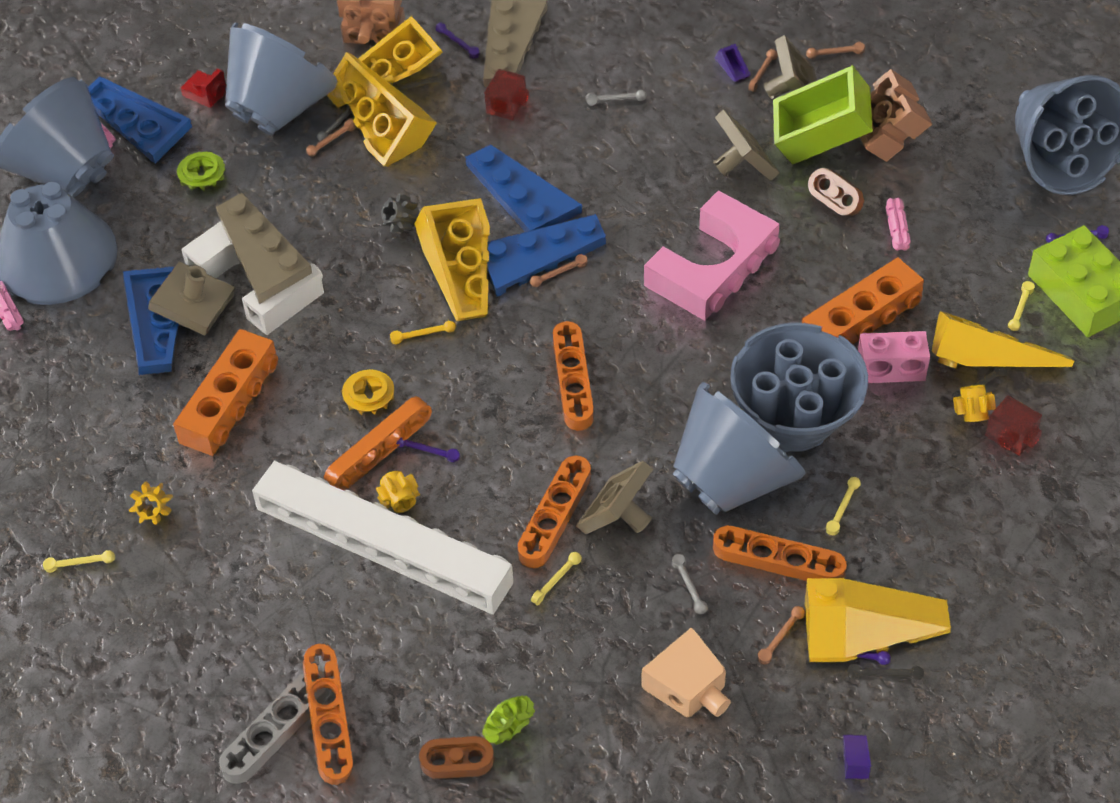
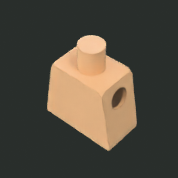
[642,628,731,717]

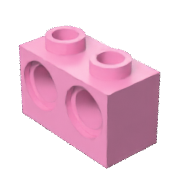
[858,331,930,383]

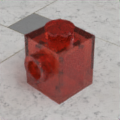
[484,69,529,120]
[985,395,1042,456]

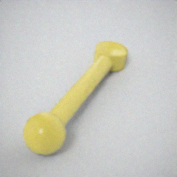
[1008,281,1035,331]
[826,477,861,536]
[43,550,115,573]
[531,552,582,605]

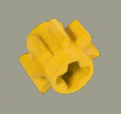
[953,385,996,422]
[376,471,420,513]
[129,481,173,525]

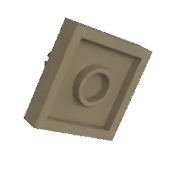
[764,35,817,100]
[714,110,780,181]
[148,261,235,336]
[576,460,653,535]

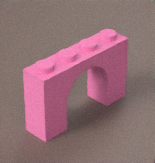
[644,190,780,321]

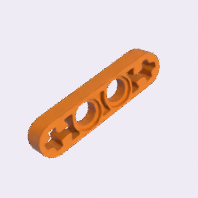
[553,321,594,431]
[324,396,432,491]
[517,455,591,569]
[713,526,847,581]
[303,644,353,785]

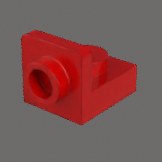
[181,68,226,108]

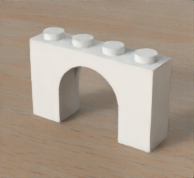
[181,221,324,335]

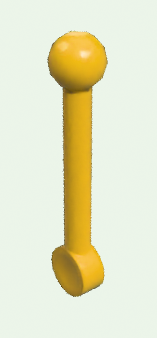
[390,320,456,344]

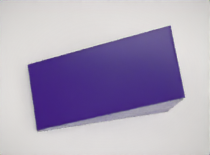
[714,44,751,83]
[843,735,871,779]

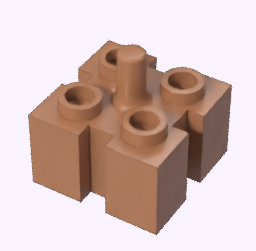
[337,0,405,45]
[860,69,932,162]

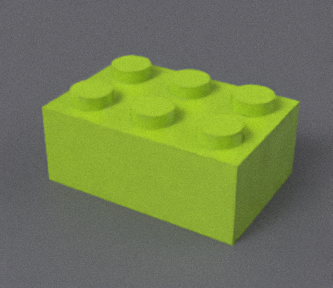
[773,65,873,165]
[1028,225,1120,338]

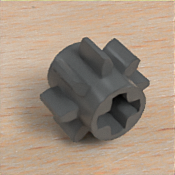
[381,194,419,234]

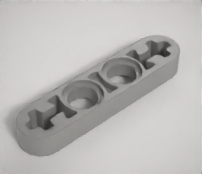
[219,670,330,784]

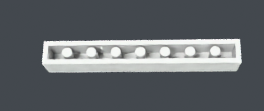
[252,460,514,615]

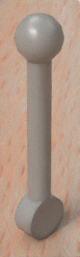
[586,90,647,105]
[672,554,708,614]

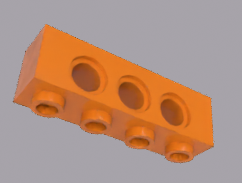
[802,257,924,344]
[173,329,278,456]

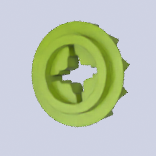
[177,152,226,191]
[483,695,535,745]

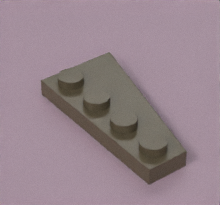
[483,0,548,88]
[216,193,312,304]

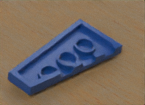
[88,76,192,164]
[465,145,582,232]
[487,214,606,297]
[123,267,179,375]

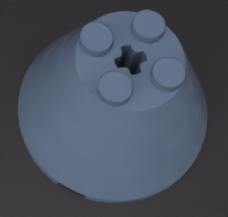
[225,22,338,136]
[1015,75,1120,195]
[0,77,114,197]
[0,182,118,305]
[730,323,868,453]
[672,382,806,515]

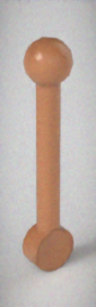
[806,42,865,59]
[748,49,778,92]
[306,118,356,157]
[530,254,588,288]
[758,606,805,665]

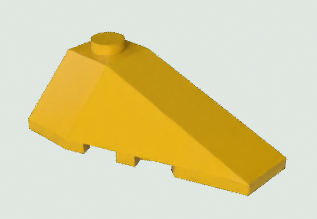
[327,16,443,108]
[333,52,437,167]
[414,198,490,321]
[931,311,1074,368]
[805,578,951,662]

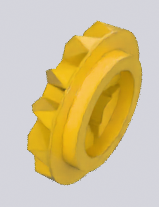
[342,369,394,415]

